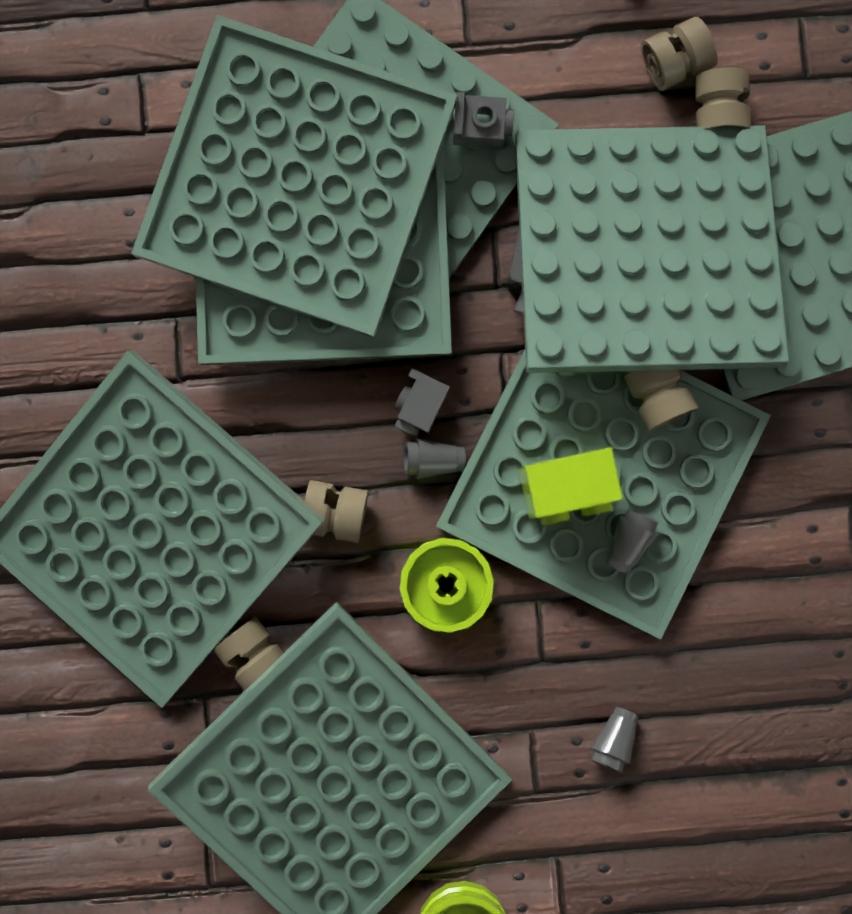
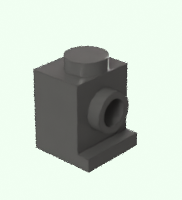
[453,92,514,149]
[394,369,450,437]

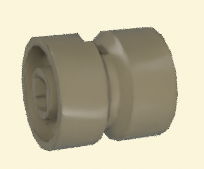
[641,17,718,91]
[695,67,751,129]
[624,370,699,431]
[305,480,368,543]
[213,616,285,691]

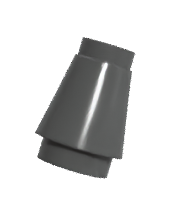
[403,438,466,479]
[606,508,659,574]
[590,707,639,773]

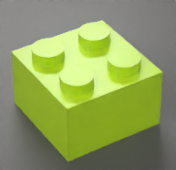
[519,448,623,525]

